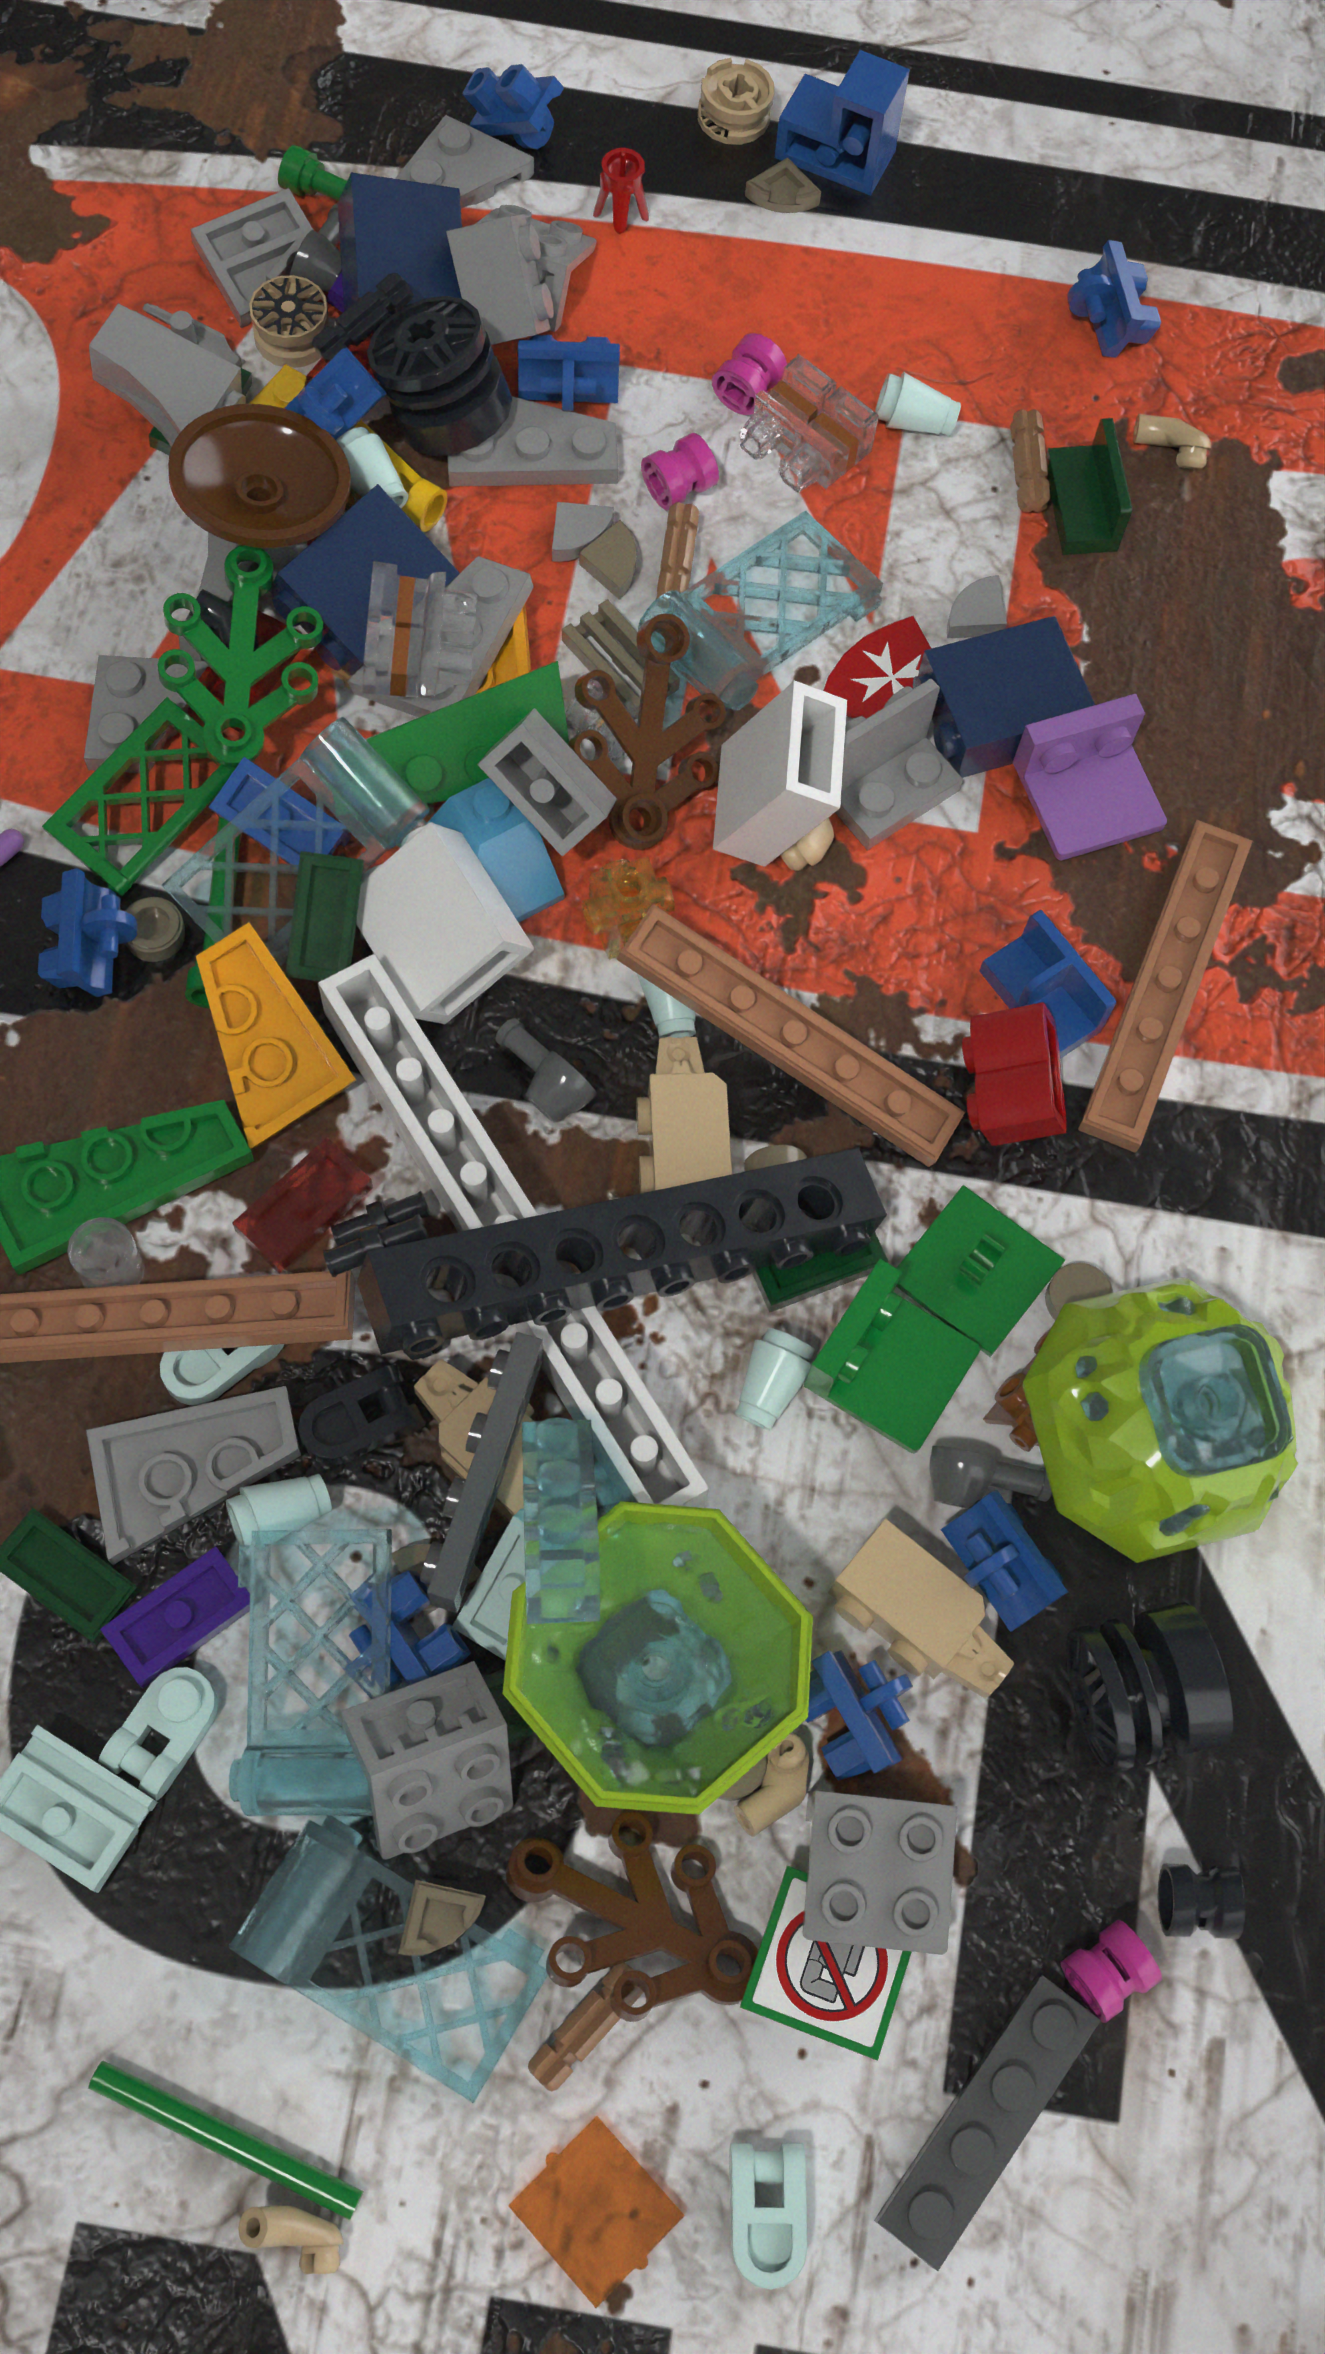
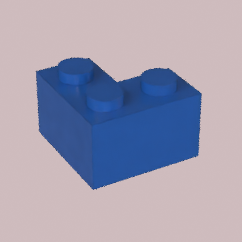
[775,50,910,196]

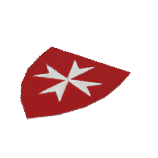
[823,616,932,719]

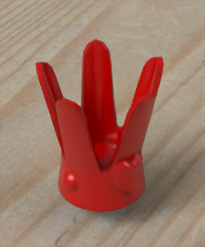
[593,148,649,234]

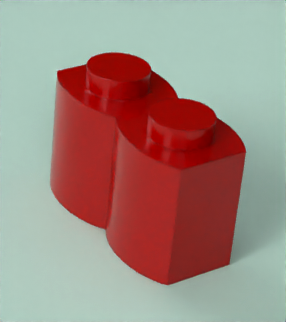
[962,1002,1066,1146]

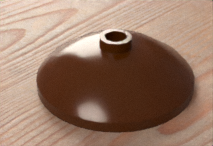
[168,404,351,548]

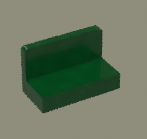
[1046,418,1132,555]

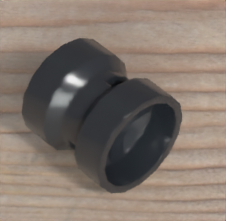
[1157,1863,1246,1939]

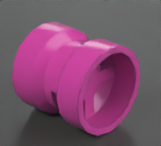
[712,333,788,415]
[641,433,719,510]
[1061,1920,1162,2023]

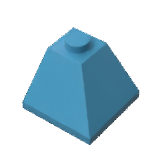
[425,778,564,923]

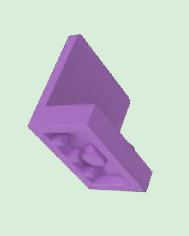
[1013,694,1167,860]

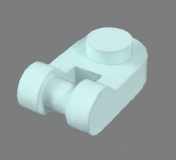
[160,1344,284,1406]
[98,1667,218,1801]
[729,2143,807,2290]

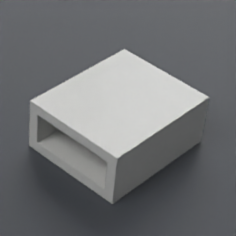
[713,680,847,867]
[356,822,535,1024]

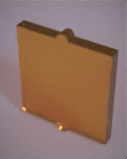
[508,2115,685,2308]

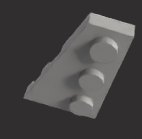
[448,396,618,486]
[347,556,534,717]
[86,1386,301,1565]

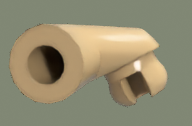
[1133,414,1211,469]
[781,817,834,871]
[734,1733,809,1837]
[238,2205,344,2274]

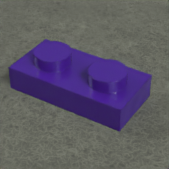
[100,1546,257,1688]

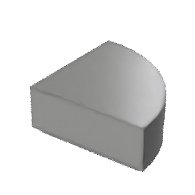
[552,502,614,562]
[947,575,1007,638]

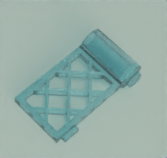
[638,510,883,711]
[161,717,430,966]
[229,1529,392,1816]
[228,1814,548,2103]

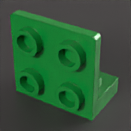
[804,1259,980,1454]

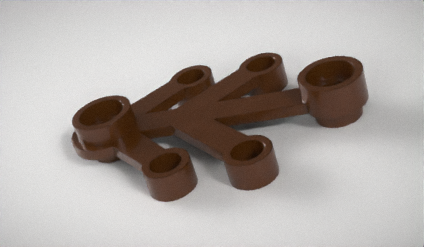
[568,613,726,850]
[506,1812,758,2022]

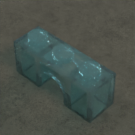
[522,1418,600,1624]

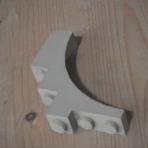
[89,303,308,662]

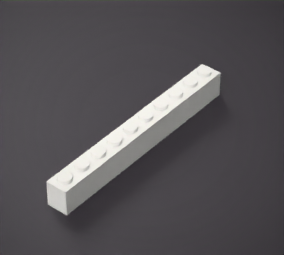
[318,954,709,1508]

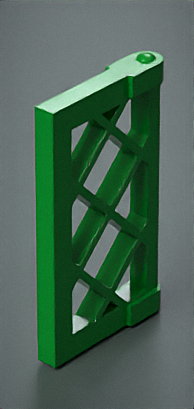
[42,697,236,897]

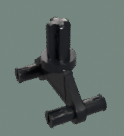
[323,1191,444,1360]

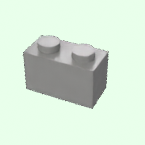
[446,214,554,345]
[477,708,617,856]

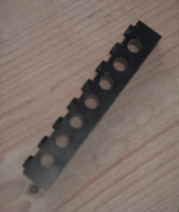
[357,1148,887,1355]

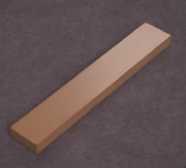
[1078,820,1253,1153]
[616,904,965,1167]
[0,1270,356,1363]

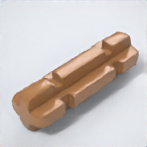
[1010,409,1050,513]
[656,502,699,609]
[528,1963,644,2092]

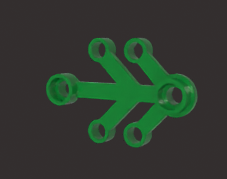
[158,545,323,767]

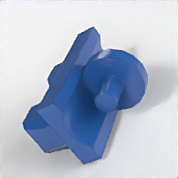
[463,64,564,149]
[1067,240,1161,358]
[518,335,620,411]
[284,347,387,440]
[38,868,138,997]
[941,1490,1068,1632]
[347,1570,471,1693]
[806,1650,913,1781]

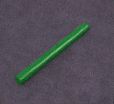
[88,2061,364,2220]

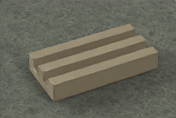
[562,599,680,720]

